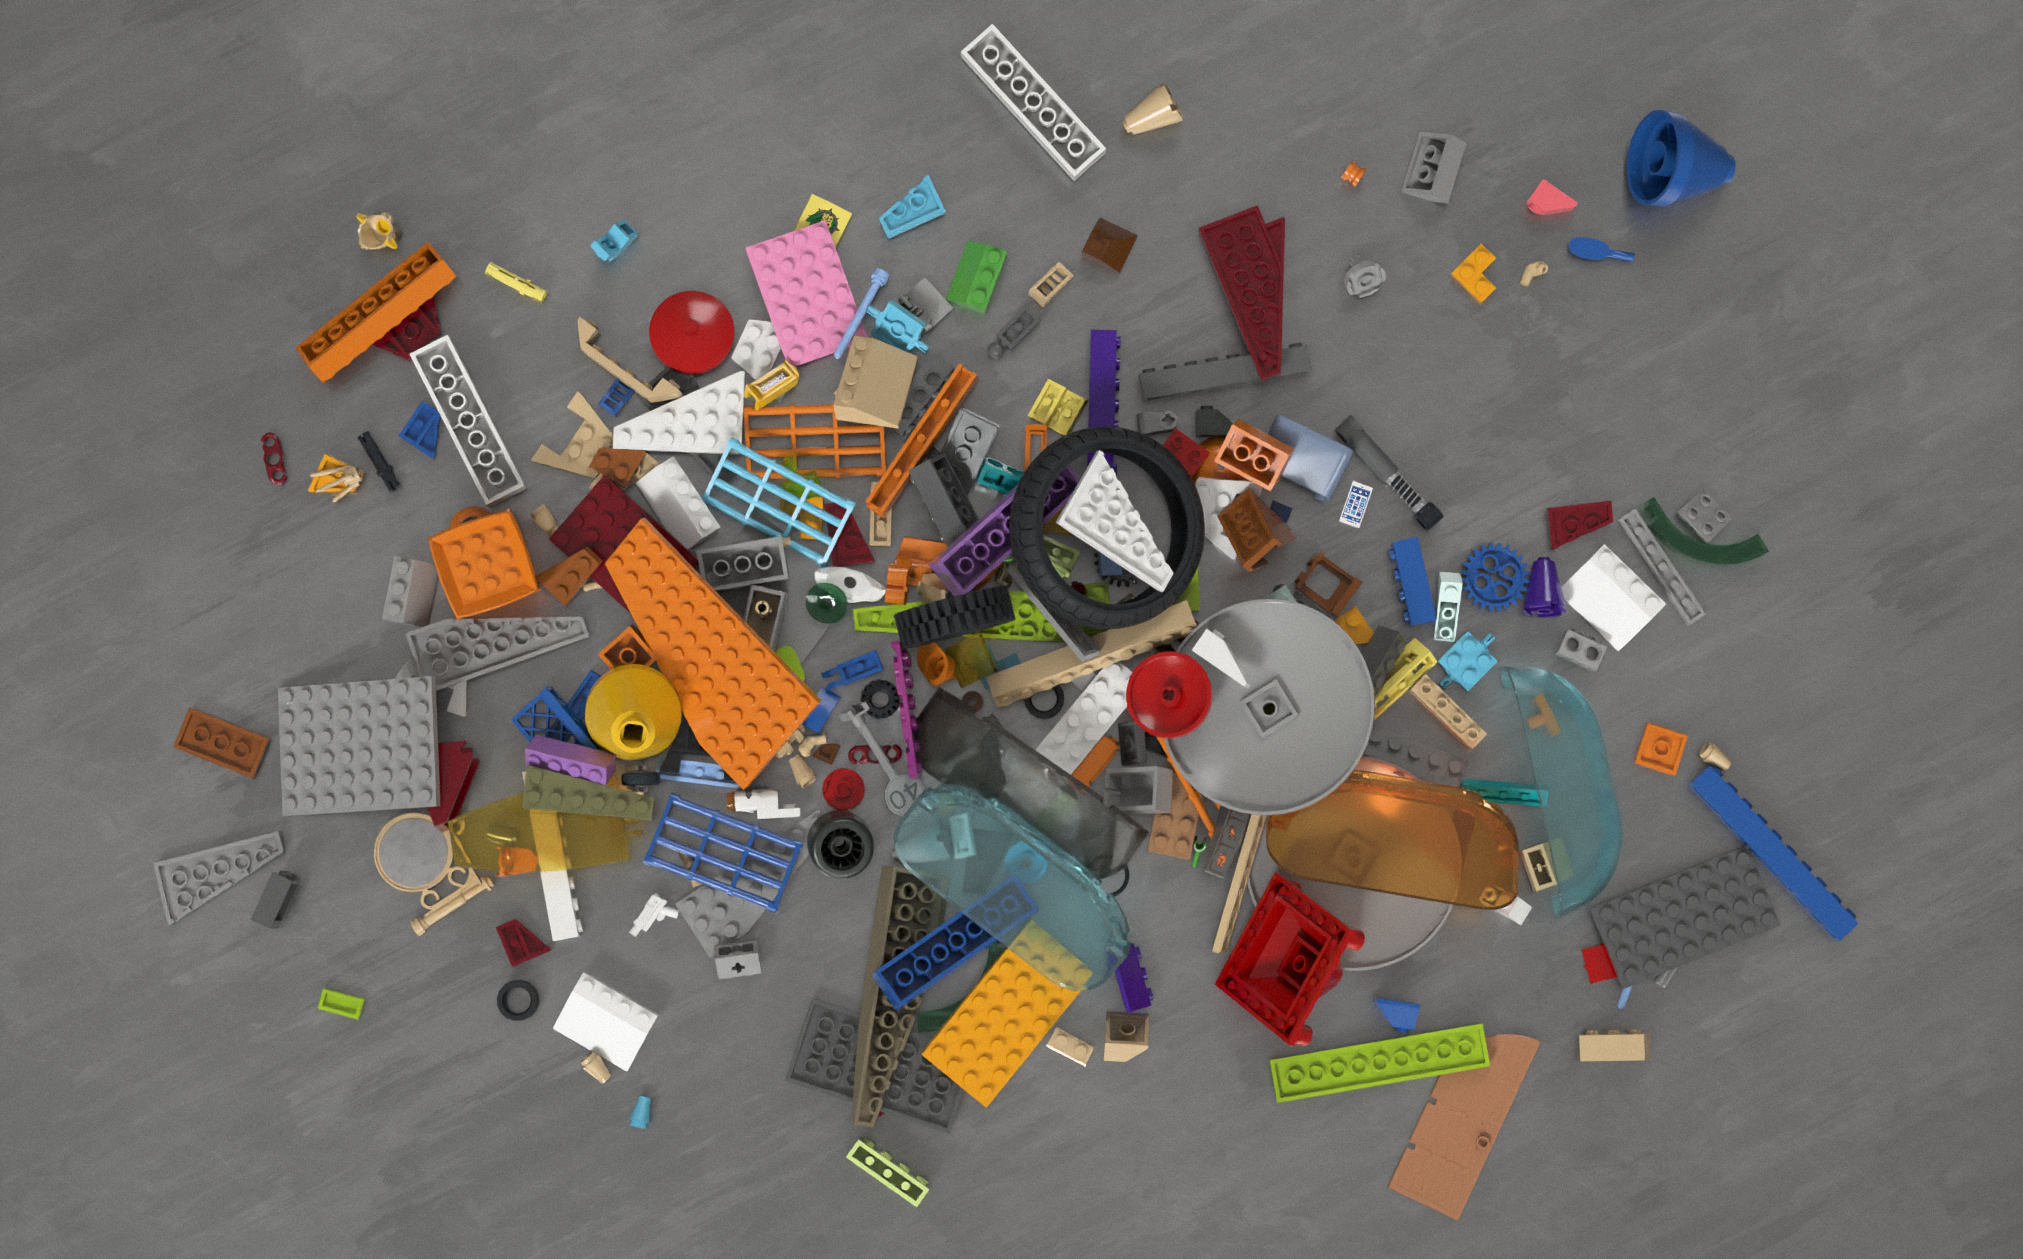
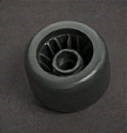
[807,810,874,879]

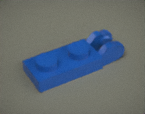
[821,650,884,690]

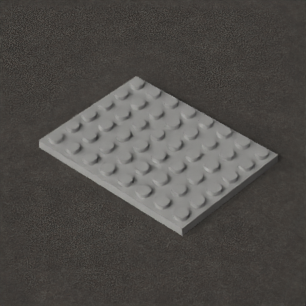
[278,676,441,816]

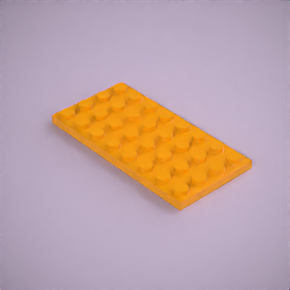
[920,919,1095,1108]

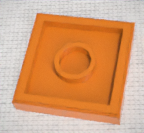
[1633,722,1688,776]

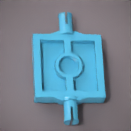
[866,300,930,353]
[1437,631,1498,692]

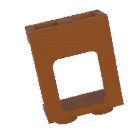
[1295,552,1363,618]

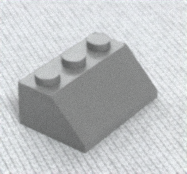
[1401,132,1467,203]
[382,556,438,627]

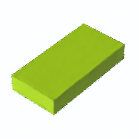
[317,988,366,1020]

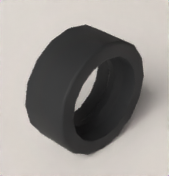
[1024,685,1064,719]
[497,980,539,1021]

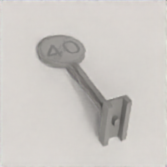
[838,702,926,817]

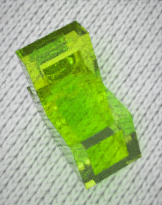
[781,455,821,499]

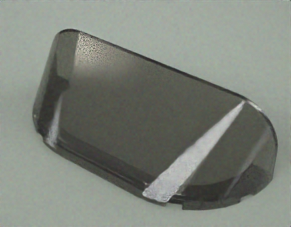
[915,687,1149,879]

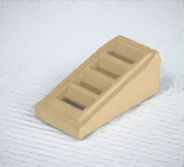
[1028,262,1074,308]

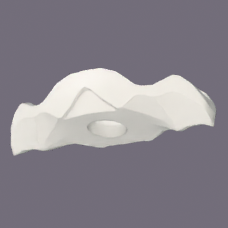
[814,567,886,603]

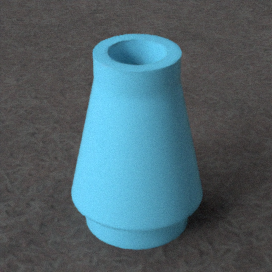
[629,1096,651,1129]

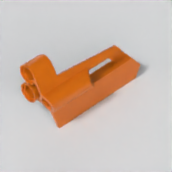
[885,536,1003,605]

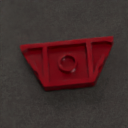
[372,296,442,361]

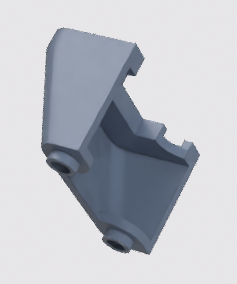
[1268,415,1354,502]

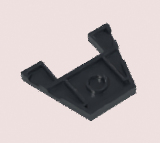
[660,717,734,781]

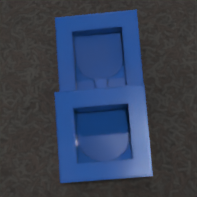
[802,686,841,733]

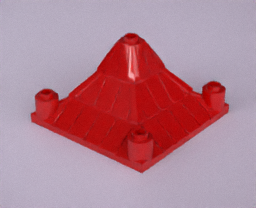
[1214,872,1365,1046]

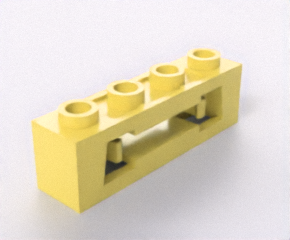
[1374,638,1437,720]

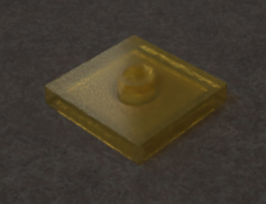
[945,632,998,688]

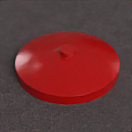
[649,291,735,374]
[1126,651,1213,739]

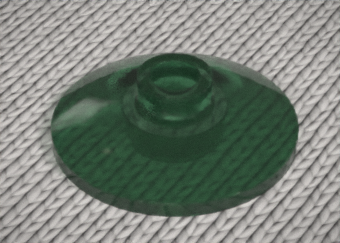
[806,583,848,624]

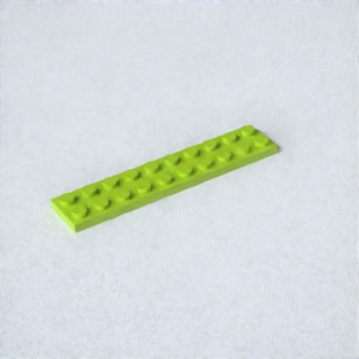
[1269,1023,1490,1103]

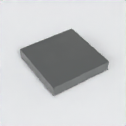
[1118,720,1147,766]

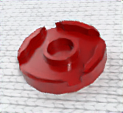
[822,768,865,811]

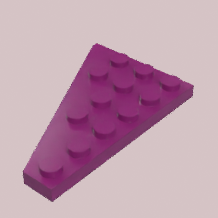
[891,641,923,779]

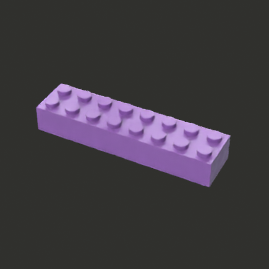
[929,465,1080,596]

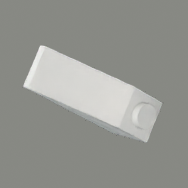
[1192,629,1250,689]

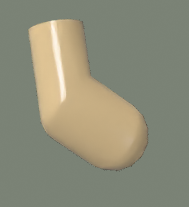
[1519,261,1548,287]
[798,733,827,758]

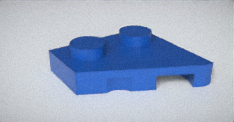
[398,400,440,459]

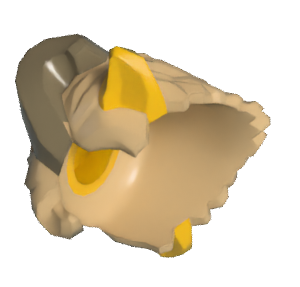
[356,212,402,250]

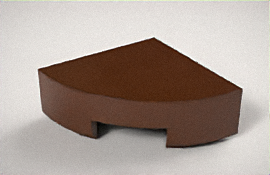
[812,743,841,765]

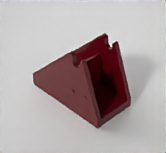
[427,741,480,832]

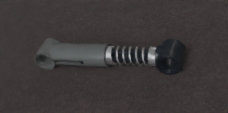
[1334,415,1444,531]

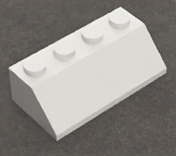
[635,456,720,550]

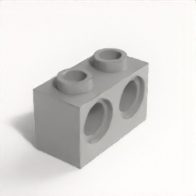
[1555,628,1607,672]

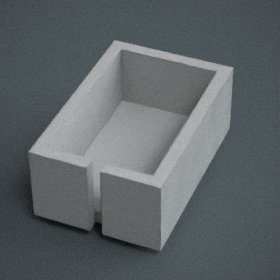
[1103,766,1173,815]

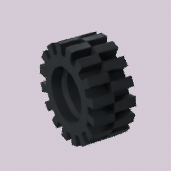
[860,679,900,719]

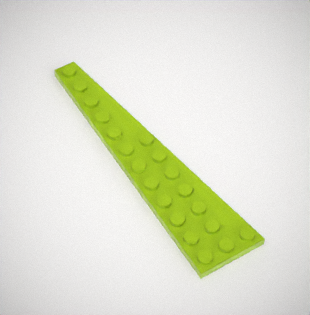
[853,581,1110,643]

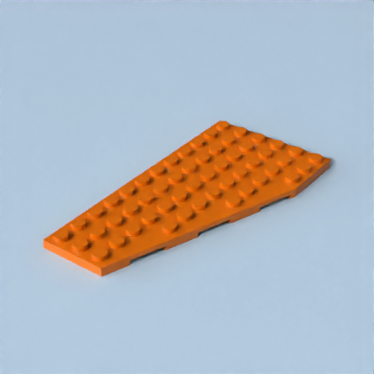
[605,518,822,790]

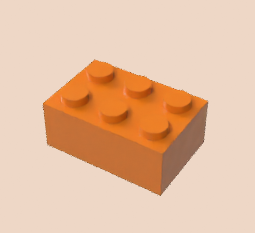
[1215,419,1295,492]

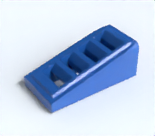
[598,378,635,418]

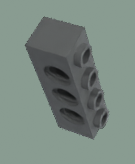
[890,352,955,437]

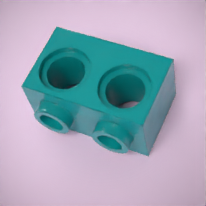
[977,456,1024,494]

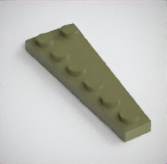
[522,765,654,821]

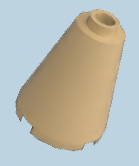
[1123,83,1184,135]

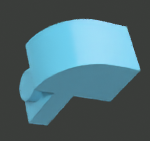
[590,219,639,262]

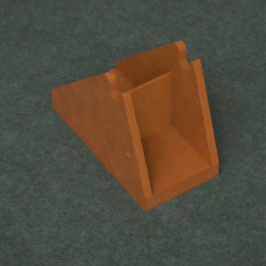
[1217,488,1297,572]

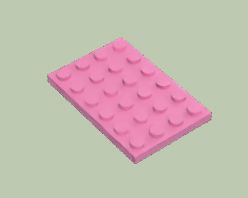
[745,220,867,367]

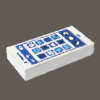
[1339,481,1373,529]

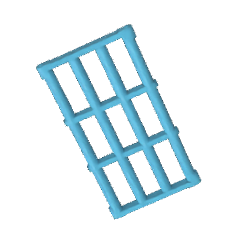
[701,437,856,568]

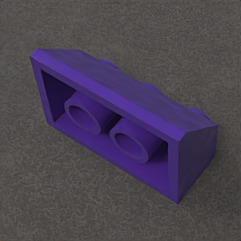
[1108,943,1154,1013]

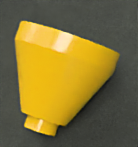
[585,664,681,761]

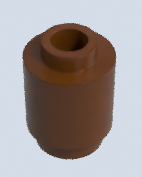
[962,691,983,713]

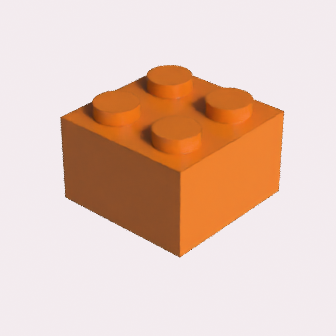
[598,624,658,669]

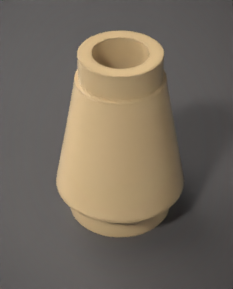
[530,504,558,536]
[1699,742,1732,771]
[789,755,817,788]
[580,1051,611,1084]

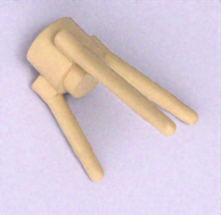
[310,464,363,502]

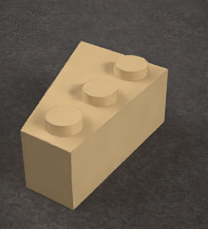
[1579,1029,1652,1061]

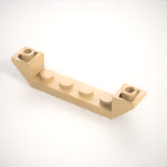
[577,317,683,403]

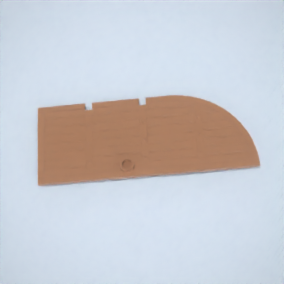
[1388,1034,1541,1221]

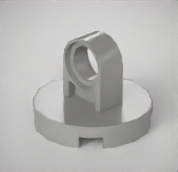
[1344,255,1386,297]

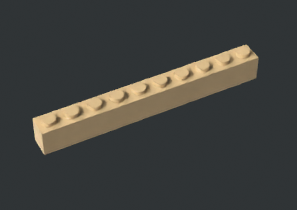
[986,600,1197,708]

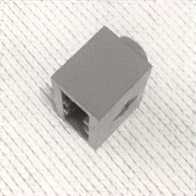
[714,940,761,979]

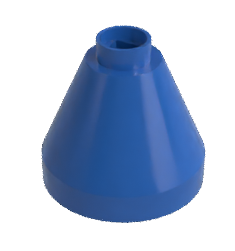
[1626,110,1736,207]

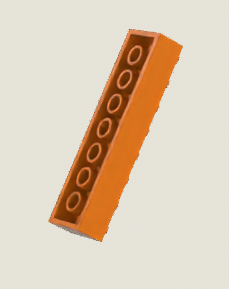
[296,241,456,383]

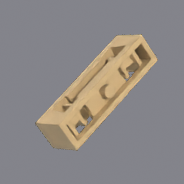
[1408,674,1487,750]

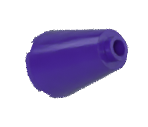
[1523,557,1566,618]

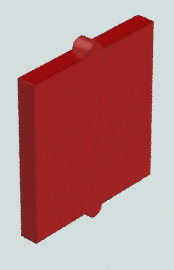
[1581,944,1617,984]

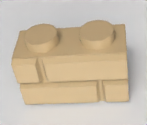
[1046,1027,1095,1066]

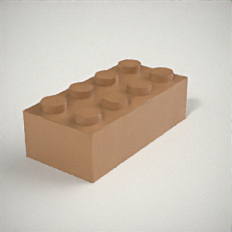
[1147,767,1203,860]

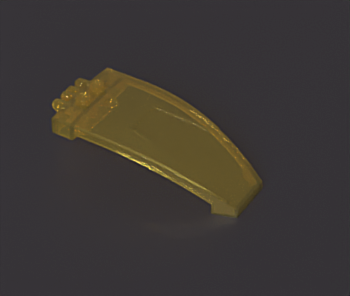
[448,775,643,872]

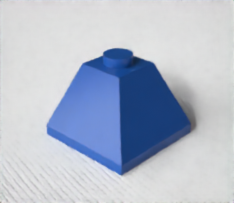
[1372,997,1420,1033]

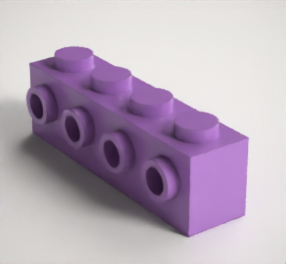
[525,735,616,785]

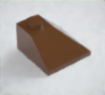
[1081,218,1138,274]

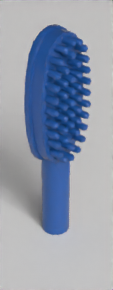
[1569,237,1635,262]

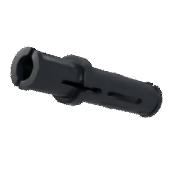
[357,431,401,492]

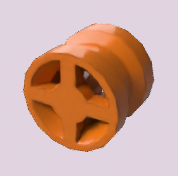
[1341,160,1367,187]

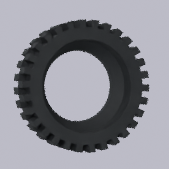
[894,585,1016,649]

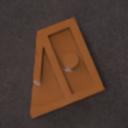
[589,448,647,488]

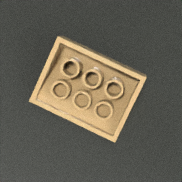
[833,336,918,428]

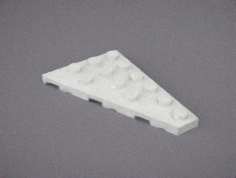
[613,371,745,455]
[1056,450,1173,592]

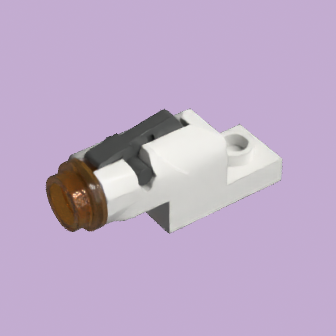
[726,783,802,820]

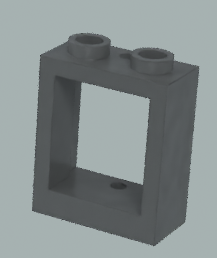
[251,870,300,929]

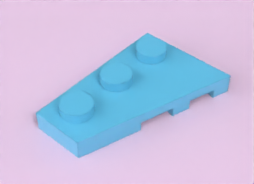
[879,175,946,239]

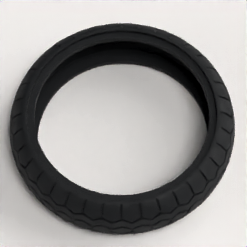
[1009,426,1205,629]

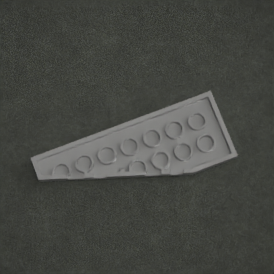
[405,616,590,691]
[675,809,822,958]

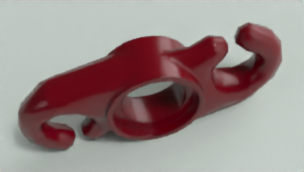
[261,432,287,485]
[848,744,902,764]

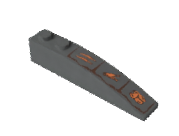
[1204,805,1251,878]

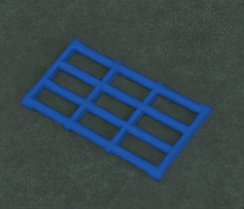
[643,793,804,913]

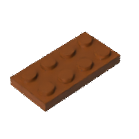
[173,707,270,779]

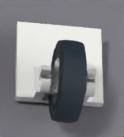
[606,759,660,795]

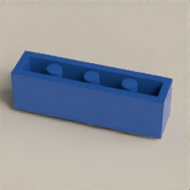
[1388,537,1437,627]

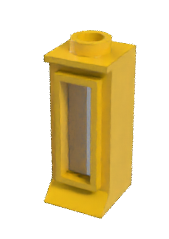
[744,360,799,411]

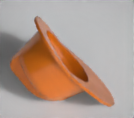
[917,643,957,686]

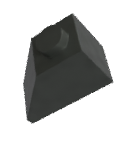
[1196,405,1233,437]

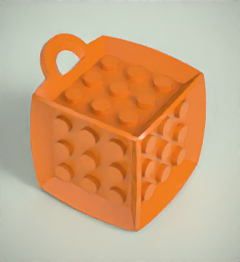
[427,506,541,620]

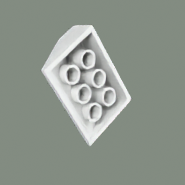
[1561,544,1666,651]
[553,972,660,1071]

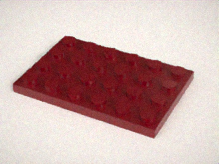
[549,475,699,613]

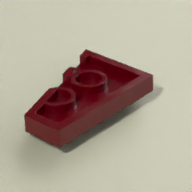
[1546,500,1613,550]
[824,503,875,567]

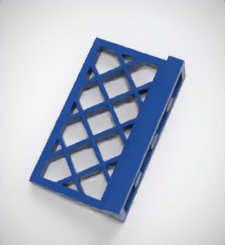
[511,685,603,751]

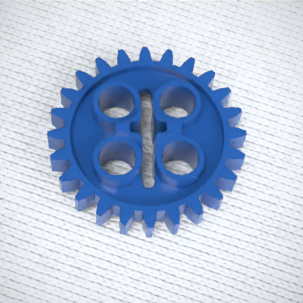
[1460,542,1530,612]

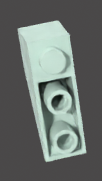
[1433,572,1462,642]

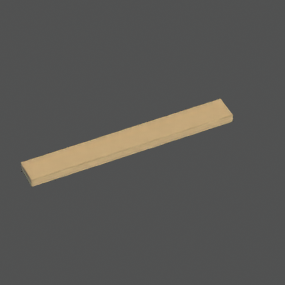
[1212,814,1267,954]

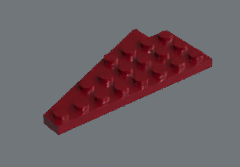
[1198,205,1285,381]

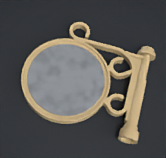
[374,813,495,936]

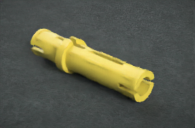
[485,262,548,303]

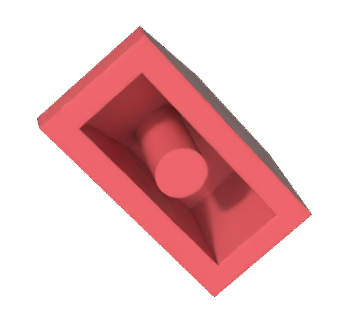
[1526,179,1578,215]

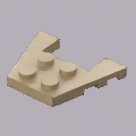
[531,391,613,479]

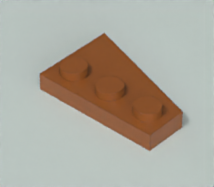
[535,547,603,606]

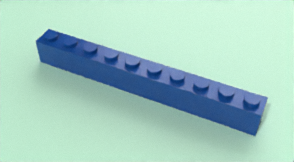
[1688,766,1859,941]

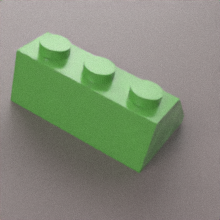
[946,241,1007,315]

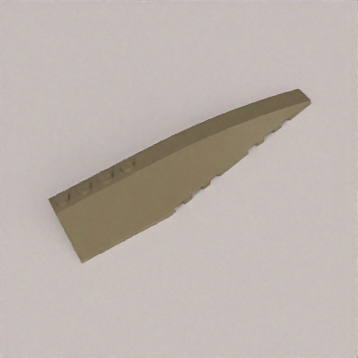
[852,866,950,1127]

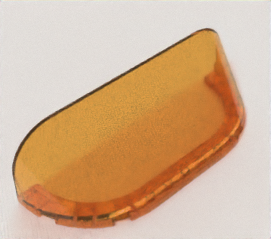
[1265,770,1519,910]

